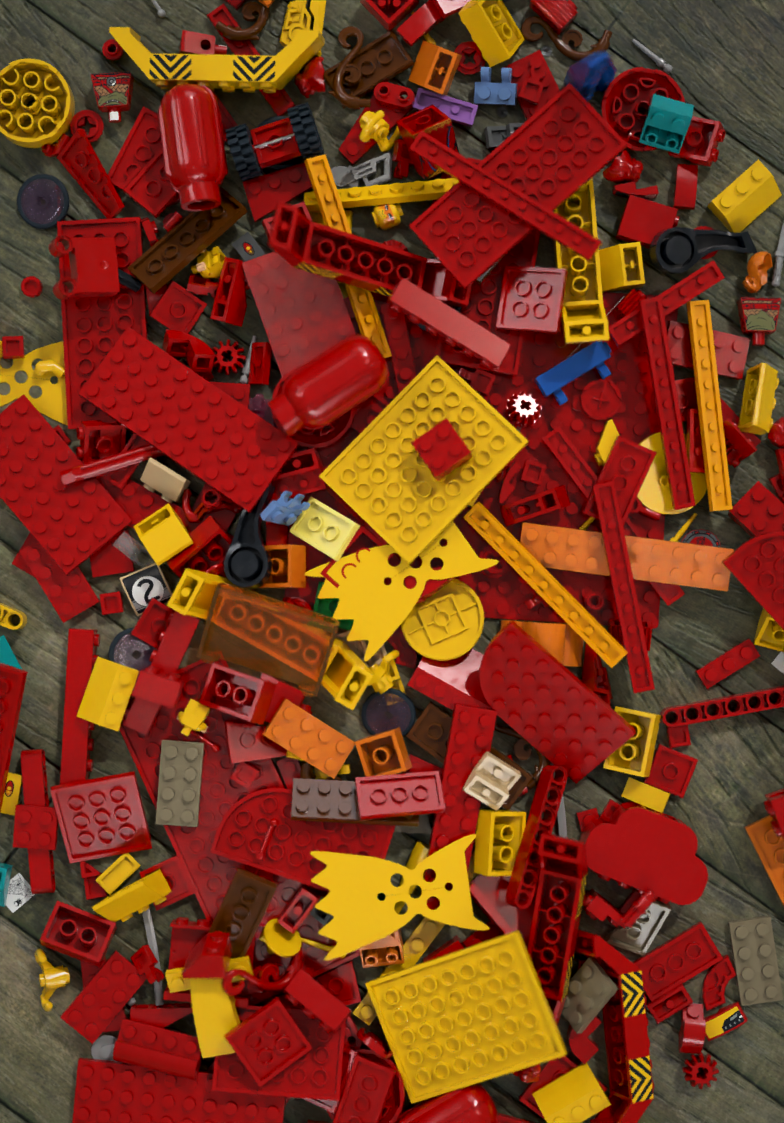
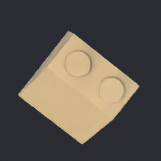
[140,457,191,504]

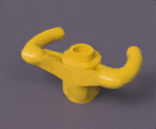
[359,110,401,152]
[367,650,399,695]
[35,948,70,1012]

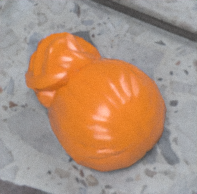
[742,251,773,293]

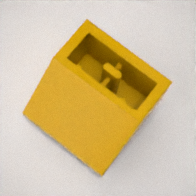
[599,242,645,292]
[134,503,194,566]

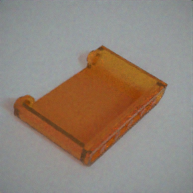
[196,583,340,697]

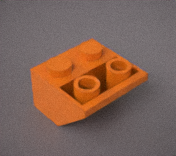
[408,40,462,96]
[359,928,404,968]

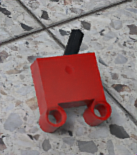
[49,234,142,300]

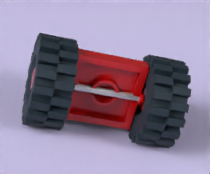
[225,102,324,181]

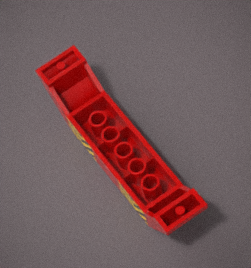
[268,202,472,307]
[527,832,588,1025]
[575,930,654,1123]

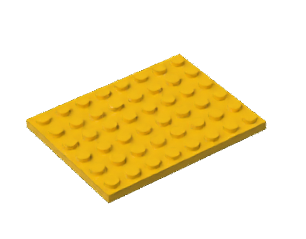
[319,355,529,564]
[365,930,567,1104]

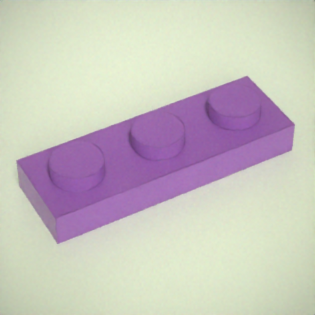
[412,88,478,127]

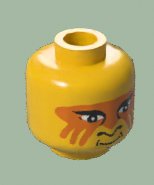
[371,203,403,230]

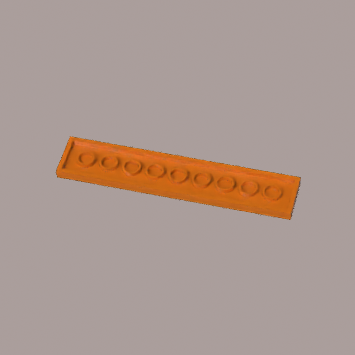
[520,522,734,591]

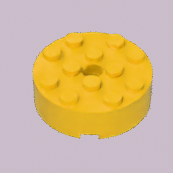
[0,58,75,148]

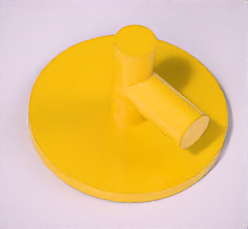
[259,918,301,957]

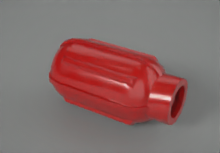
[158,84,228,211]
[267,335,389,437]
[395,1082,499,1123]

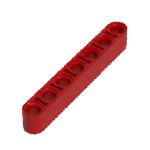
[660,685,784,727]
[21,749,55,894]
[505,765,568,909]

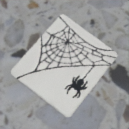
[6,873,35,913]

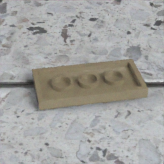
[155,739,205,827]
[728,915,783,1006]

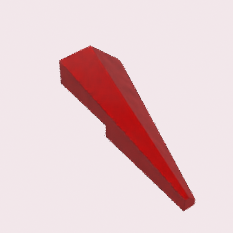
[581,643,613,707]

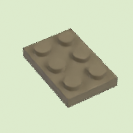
[562,957,618,1033]

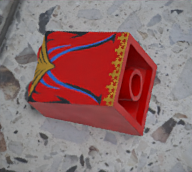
[396,105,460,180]

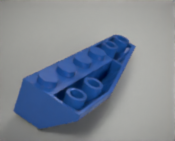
[564,51,617,101]

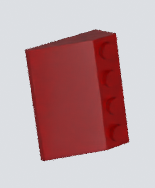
[407,649,491,711]

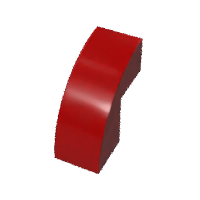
[162,329,215,372]

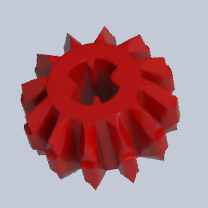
[212,339,246,375]
[505,391,542,428]
[682,1052,719,1089]

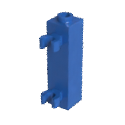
[534,341,612,406]

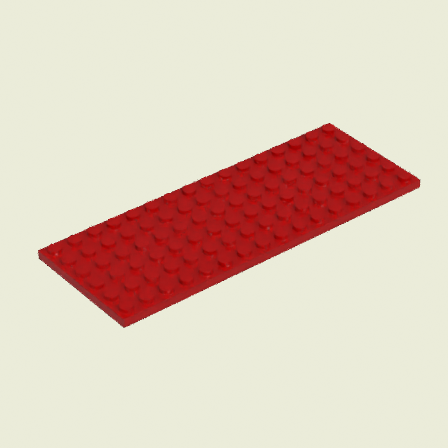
[119,650,360,1006]

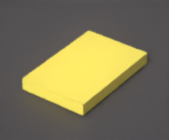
[289,496,360,562]

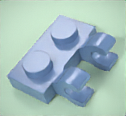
[474,67,517,105]
[260,491,310,526]

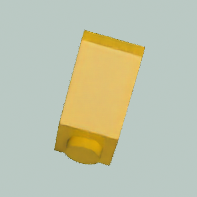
[594,419,620,466]

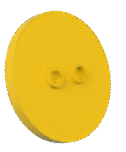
[637,432,707,515]
[401,579,484,661]

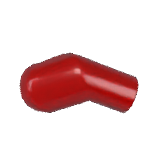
[41,133,71,157]

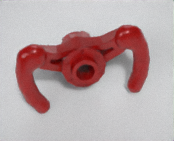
[182,488,243,523]

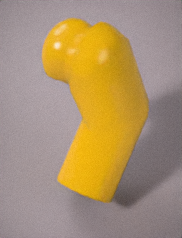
[34,360,65,378]

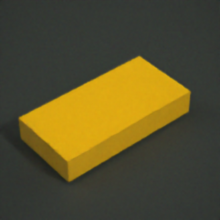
[96,853,141,895]

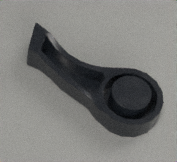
[649,227,757,274]
[224,483,275,590]

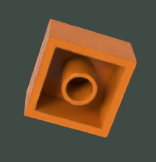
[259,545,306,589]
[355,727,412,777]

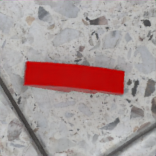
[396,0,447,47]

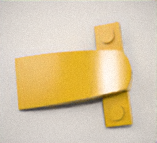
[165,956,254,1058]

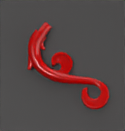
[222,949,303,996]

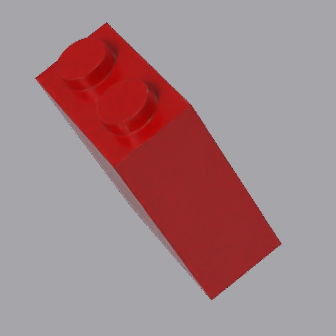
[615,195,679,249]

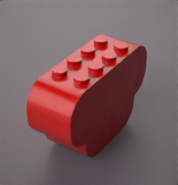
[579,801,708,905]

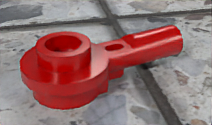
[629,497,661,520]

